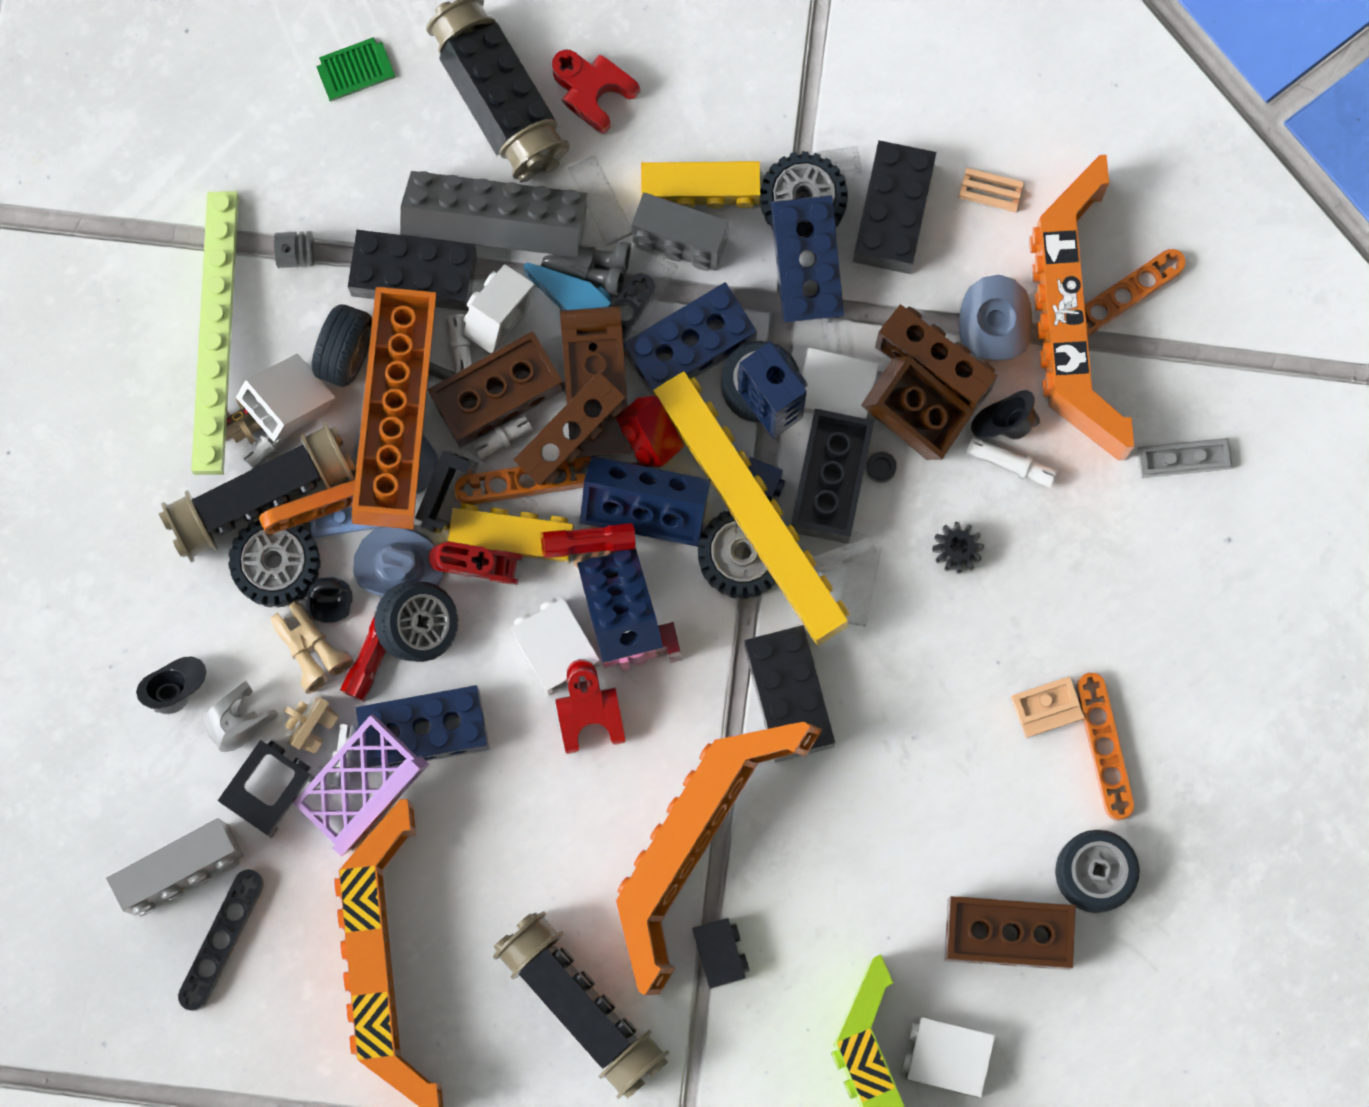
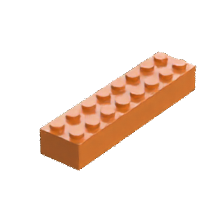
[352,287,436,529]

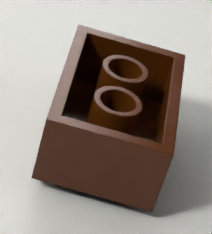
[861,356,975,460]

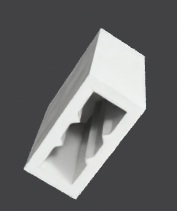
[802,347,882,420]
[236,353,336,442]
[510,598,601,695]
[901,1017,995,1098]

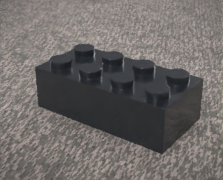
[853,140,937,274]
[347,229,477,311]
[791,408,874,544]
[744,625,836,763]

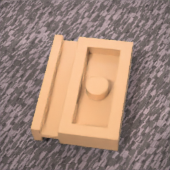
[1011,676,1085,738]

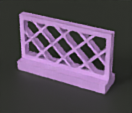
[293,714,429,856]

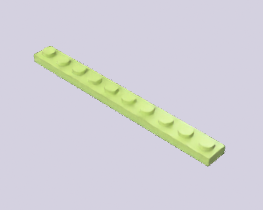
[191,191,239,475]

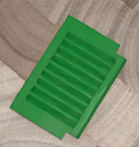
[316,37,396,102]

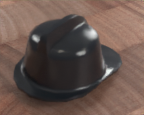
[971,390,1040,440]
[136,656,207,714]

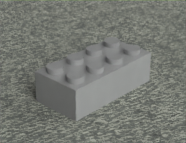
[106,818,244,917]

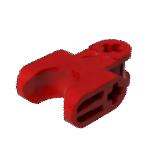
[552,49,641,134]
[428,541,523,585]
[555,659,626,754]

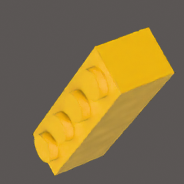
[641,161,760,209]
[448,504,575,563]

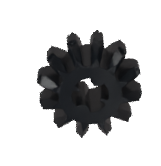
[932,522,984,574]

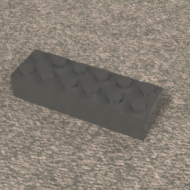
[400,171,588,257]

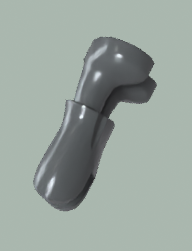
[541,242,631,295]

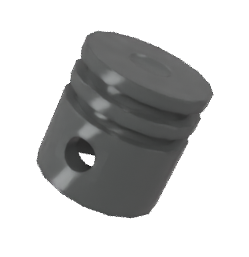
[274,231,315,268]

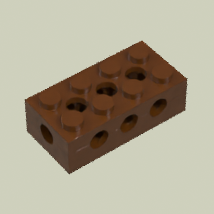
[875,304,998,417]
[427,331,564,448]
[513,372,625,486]
[944,896,1076,970]

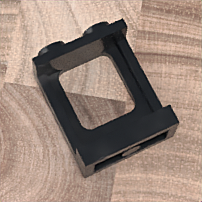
[415,451,479,533]
[217,740,314,838]

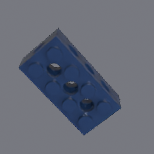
[770,195,844,322]
[623,282,757,396]
[738,341,808,439]
[579,456,711,547]
[577,548,663,663]
[355,685,490,767]

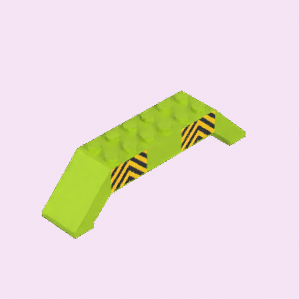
[831,954,905,1107]

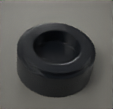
[866,452,897,483]

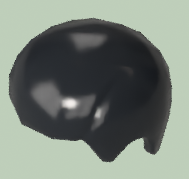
[306,577,353,623]

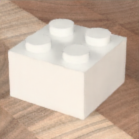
[463,264,534,354]

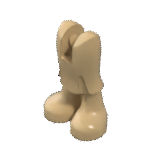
[271,601,354,694]

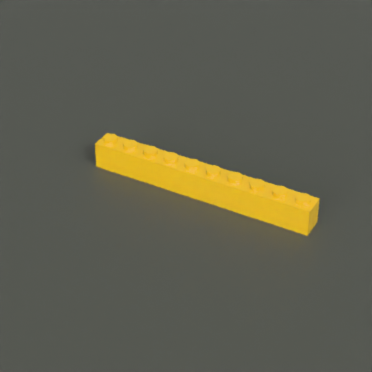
[653,371,850,646]

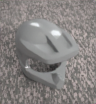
[203,681,279,752]

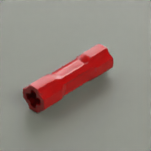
[540,523,636,558]
[340,615,386,702]

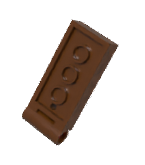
[560,306,631,458]

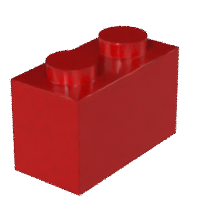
[616,396,684,467]

